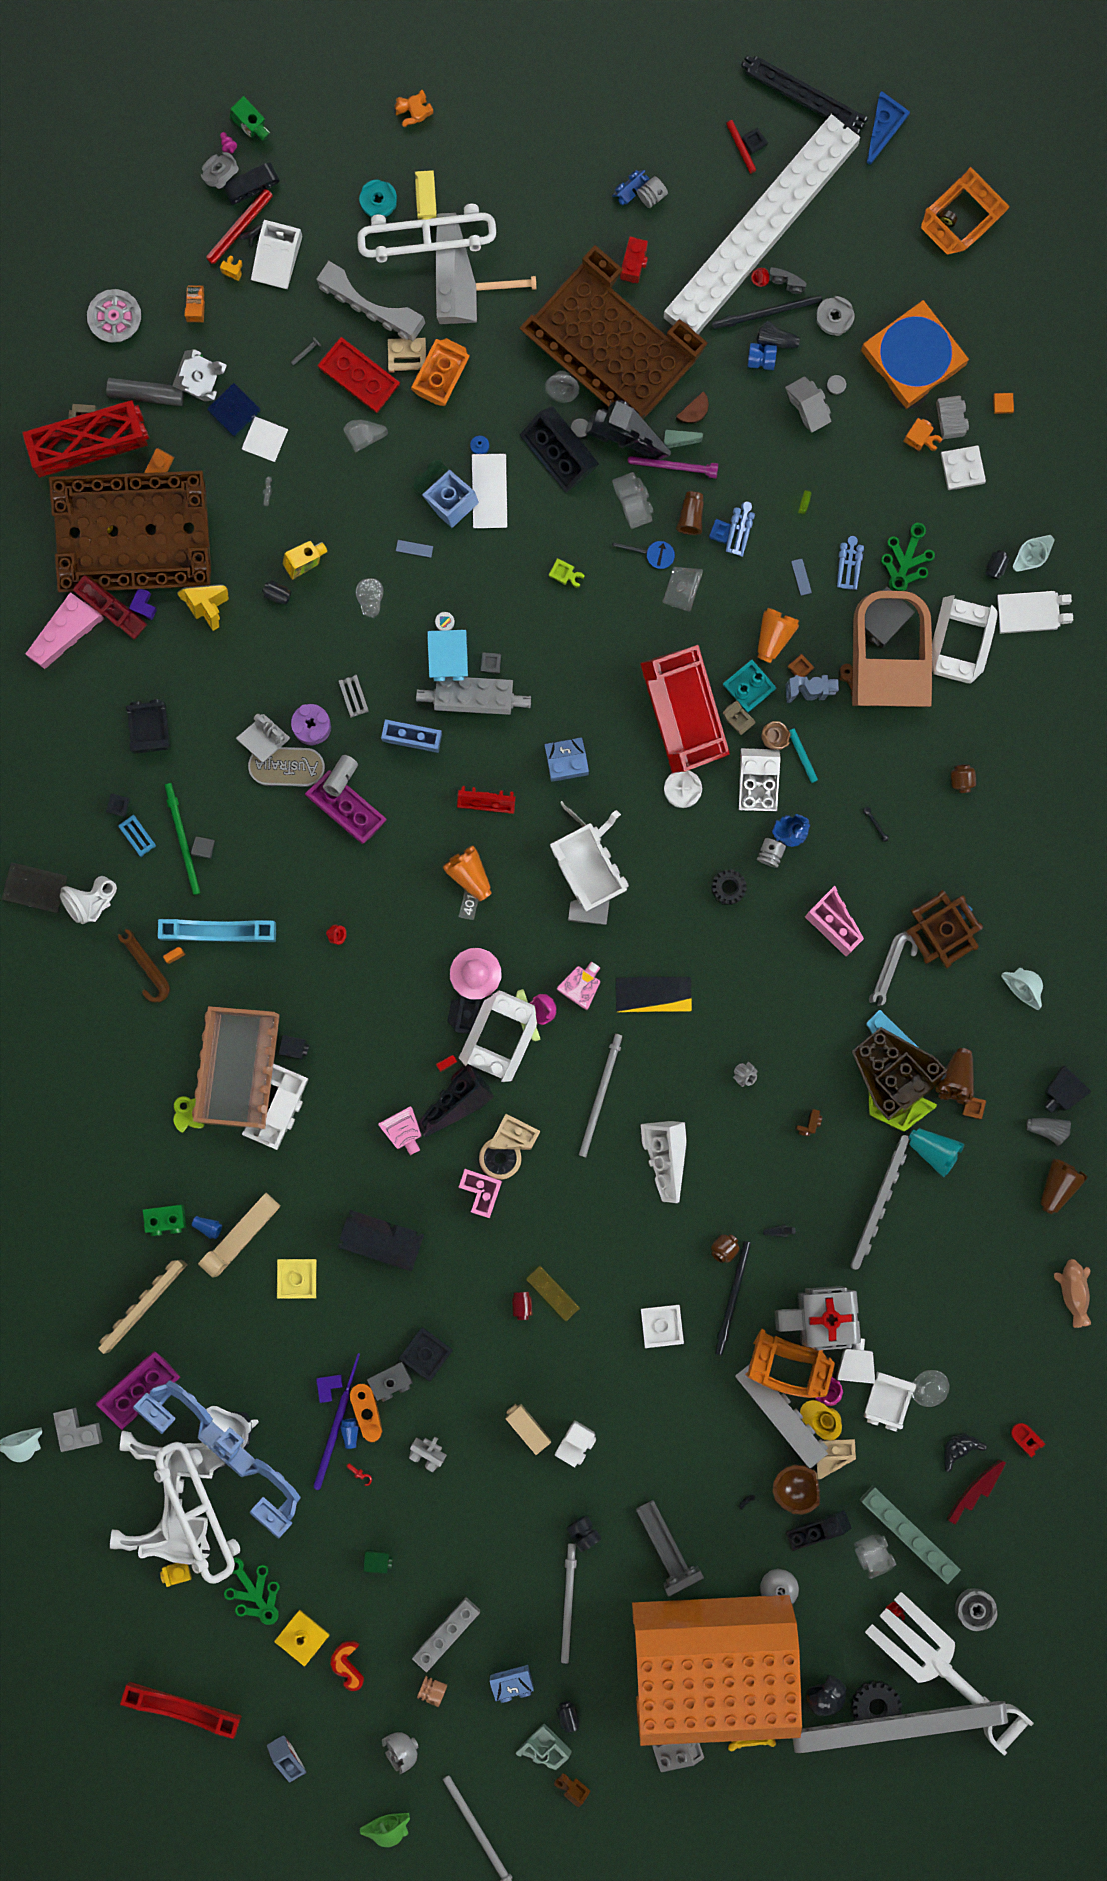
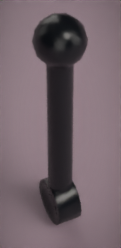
[863,807,889,842]

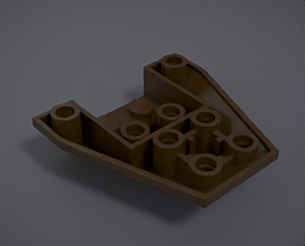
[852,1027,947,1121]

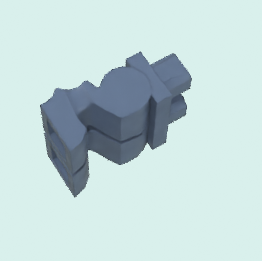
[785,675,839,703]

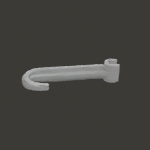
[869,932,918,1006]

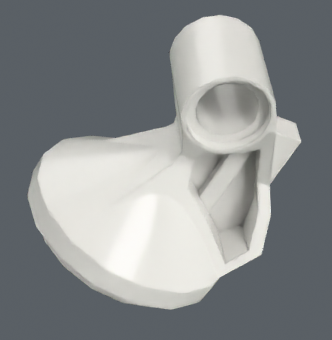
[60,876,117,924]

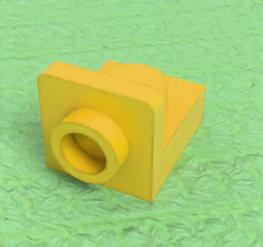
[160,1563,192,1587]

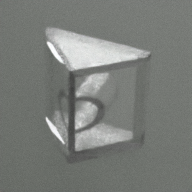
[663,567,703,612]

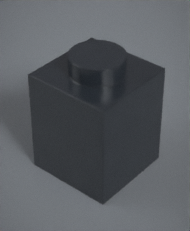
[279,1035,309,1060]

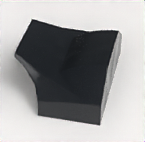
[447,996,481,1034]

